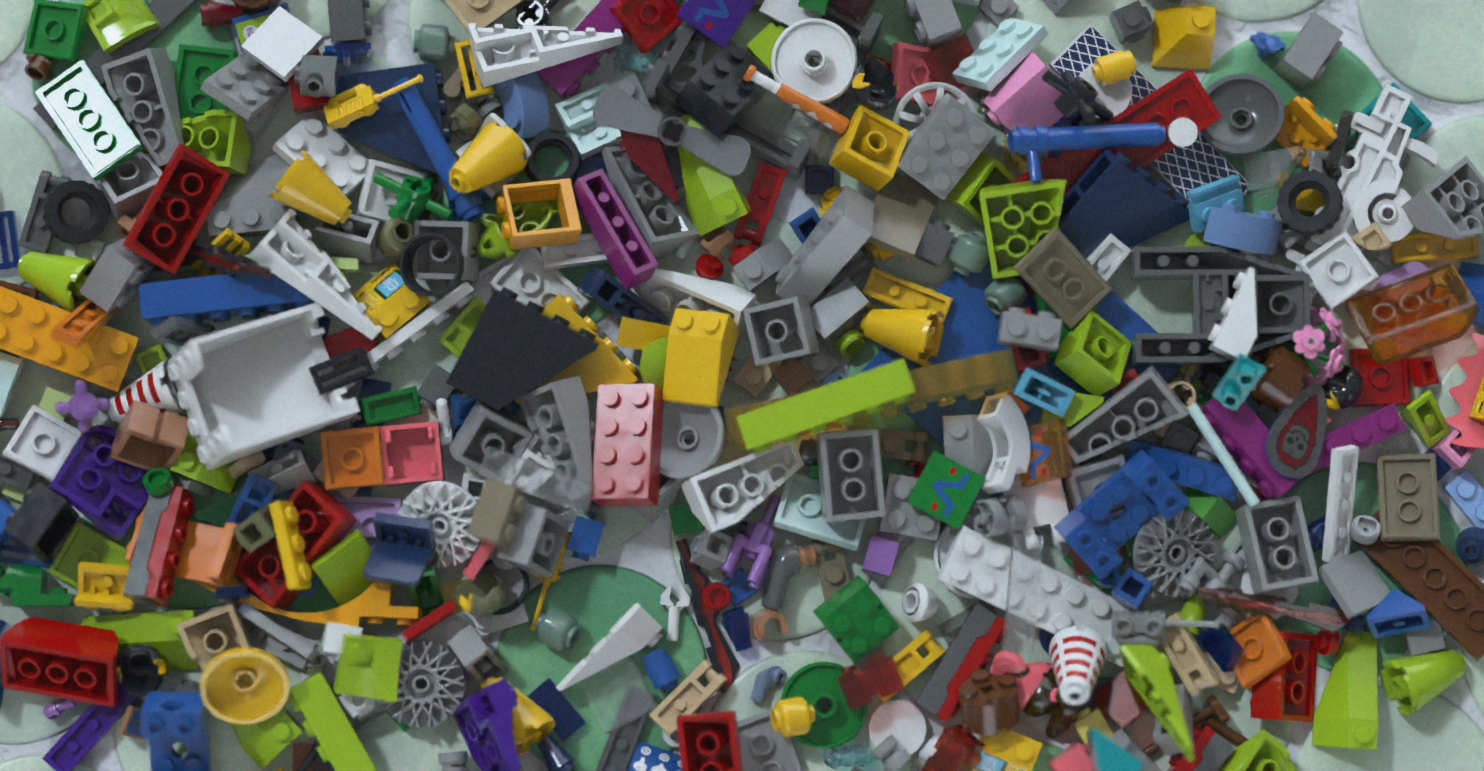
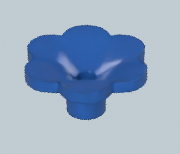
[1250,32,1286,59]

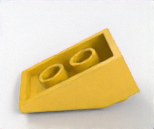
[662,308,740,408]

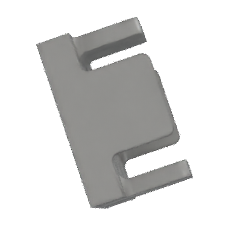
[1064,454,1125,518]

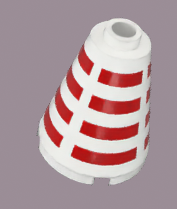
[107,359,187,424]
[1049,627,1108,705]

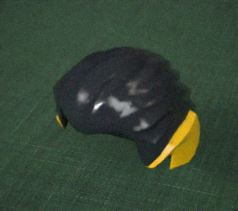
[852,56,899,111]
[1321,364,1363,410]
[117,642,166,701]

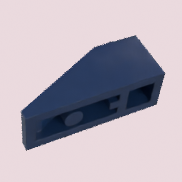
[577,266,669,325]

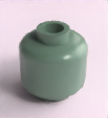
[413,24,455,62]
[949,231,989,276]
[984,275,1027,316]
[535,608,581,651]

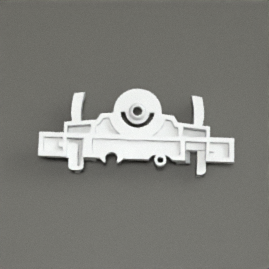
[1284,84,1440,305]

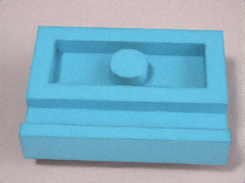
[1186,174,1245,233]

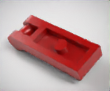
[733,161,787,247]

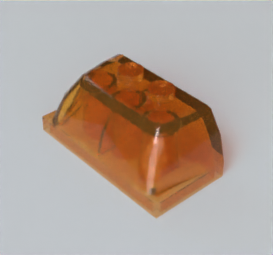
[1345,262,1478,365]

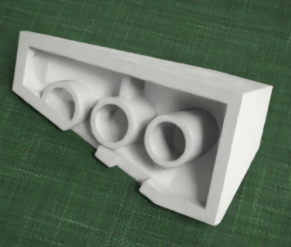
[635,268,756,356]
[556,602,663,691]

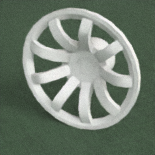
[892,82,977,141]

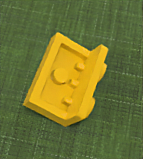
[74,561,136,612]

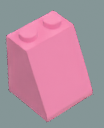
[983,51,1064,137]

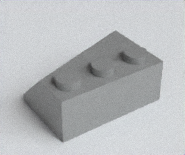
[207,153,300,240]
[1401,156,1484,240]

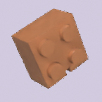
[110,400,189,471]

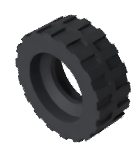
[1277,169,1344,236]
[42,180,110,244]

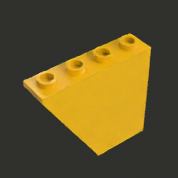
[515,293,638,407]

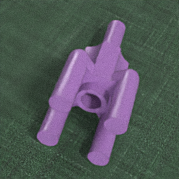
[54,379,110,432]
[720,494,781,591]

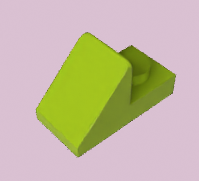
[1400,389,1451,449]

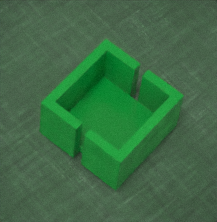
[813,576,900,664]

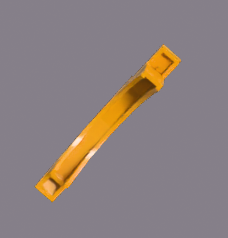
[194,572,422,630]

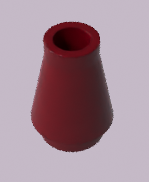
[201,1,242,29]

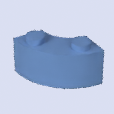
[494,71,549,139]
[1203,203,1284,255]

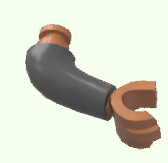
[750,543,817,642]

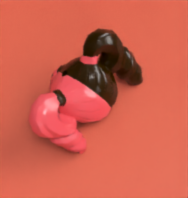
[990,651,1080,738]

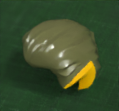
[455,574,506,617]

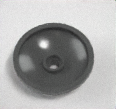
[1201,74,1285,156]

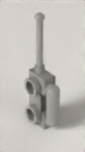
[1112,610,1220,647]

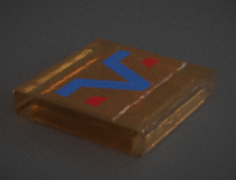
[1019,418,1073,487]

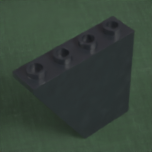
[446,287,599,410]

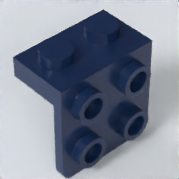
[363,512,436,587]

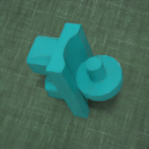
[1212,352,1266,410]

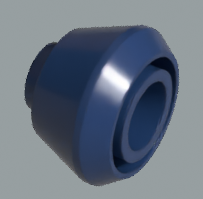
[1455,527,1484,566]

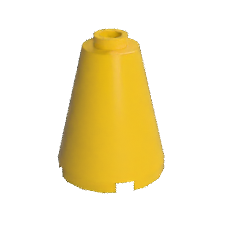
[449,121,527,194]
[269,150,353,226]
[860,309,944,367]
[480,676,556,757]

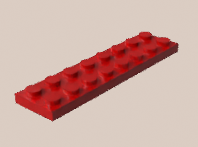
[1008,68,1222,197]

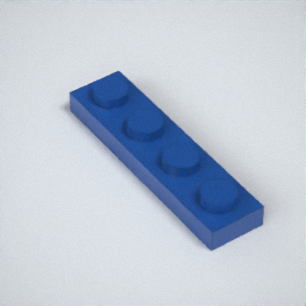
[1124,438,1243,501]

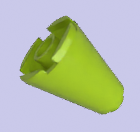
[18,251,97,312]
[1380,649,1466,716]

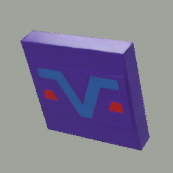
[676,0,755,49]

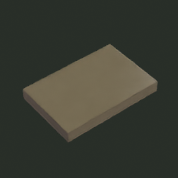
[867,172,939,260]
[1013,227,1113,329]
[1376,453,1440,542]

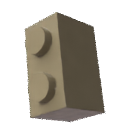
[467,478,529,549]

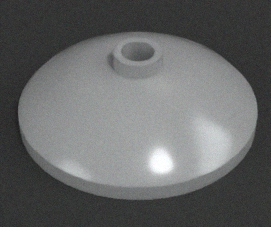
[660,402,725,479]

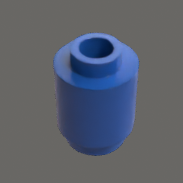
[642,647,682,693]

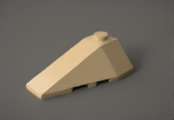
[176,601,253,676]

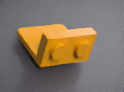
[1275,96,1338,169]

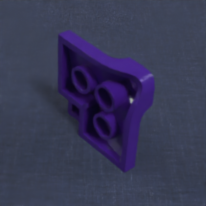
[49,425,149,542]
[453,678,522,771]

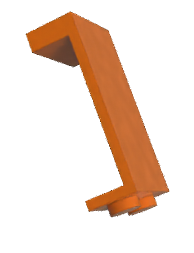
[125,505,243,588]

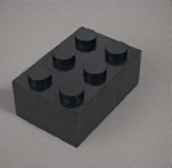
[675,41,774,138]

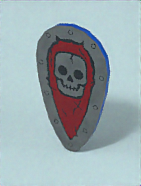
[1265,384,1327,479]

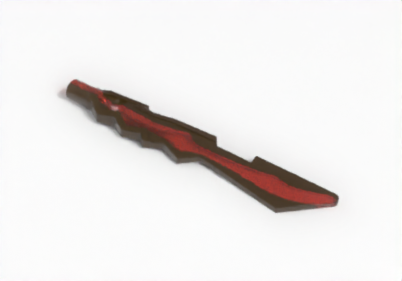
[1196,586,1356,633]

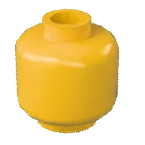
[770,697,816,738]

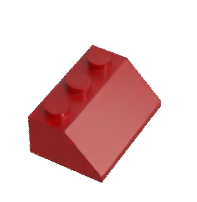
[1250,631,1317,722]

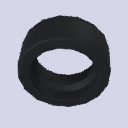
[524,132,580,182]

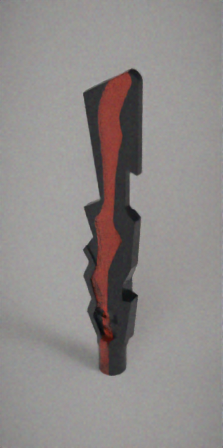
[184,239,271,279]
[675,538,739,693]

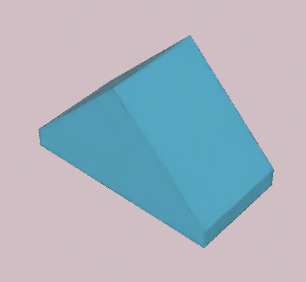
[1013,367,1076,418]

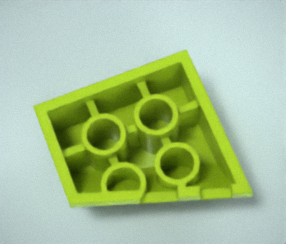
[979,179,1066,279]

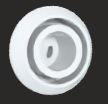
[901,583,939,622]

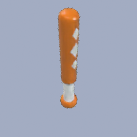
[743,64,850,134]

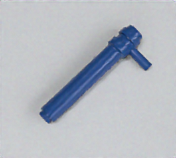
[393,77,491,222]
[1008,123,1166,183]

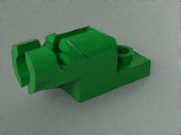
[0,565,76,606]

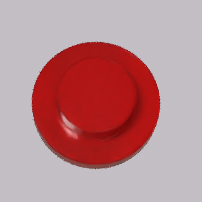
[696,254,724,280]
[702,582,731,611]
[1315,629,1340,656]

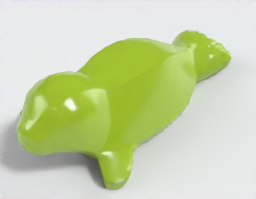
[477,199,559,259]

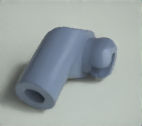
[750,666,787,703]

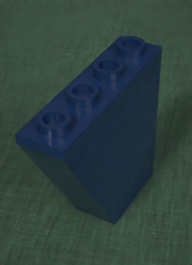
[336,62,452,178]
[1058,148,1190,259]

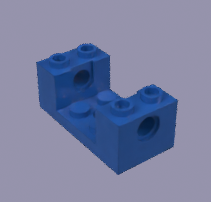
[1054,450,1190,580]
[140,691,212,771]

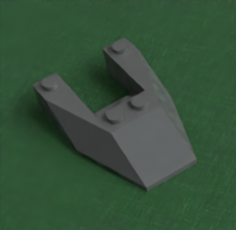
[1130,246,1311,366]

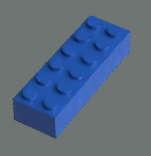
[138,270,317,327]

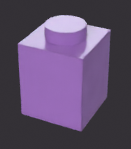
[861,532,899,577]

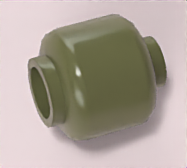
[376,217,414,258]

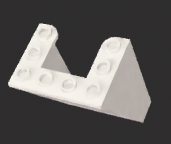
[167,303,360,470]

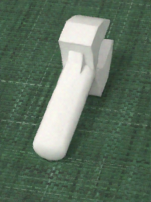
[436,398,453,447]
[660,586,690,642]

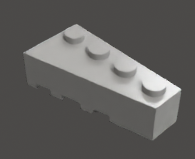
[775,185,874,306]
[1059,365,1189,463]

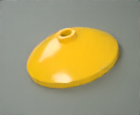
[200,648,290,724]

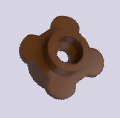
[25,54,53,82]

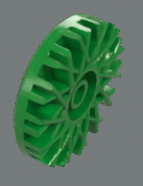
[781,662,868,749]

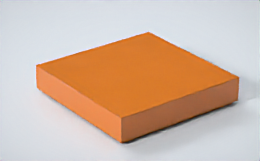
[320,426,385,491]
[1218,607,1292,689]

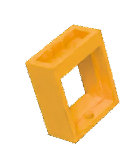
[496,178,582,250]

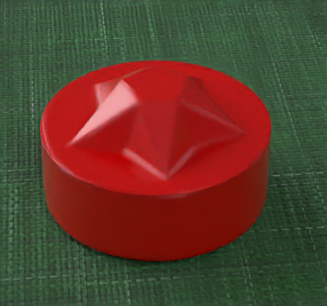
[728,243,756,267]

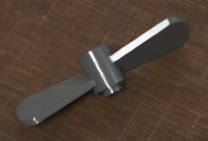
[593,87,751,176]

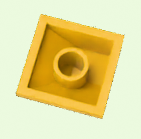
[1152,5,1216,70]

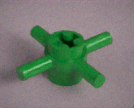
[373,172,454,221]

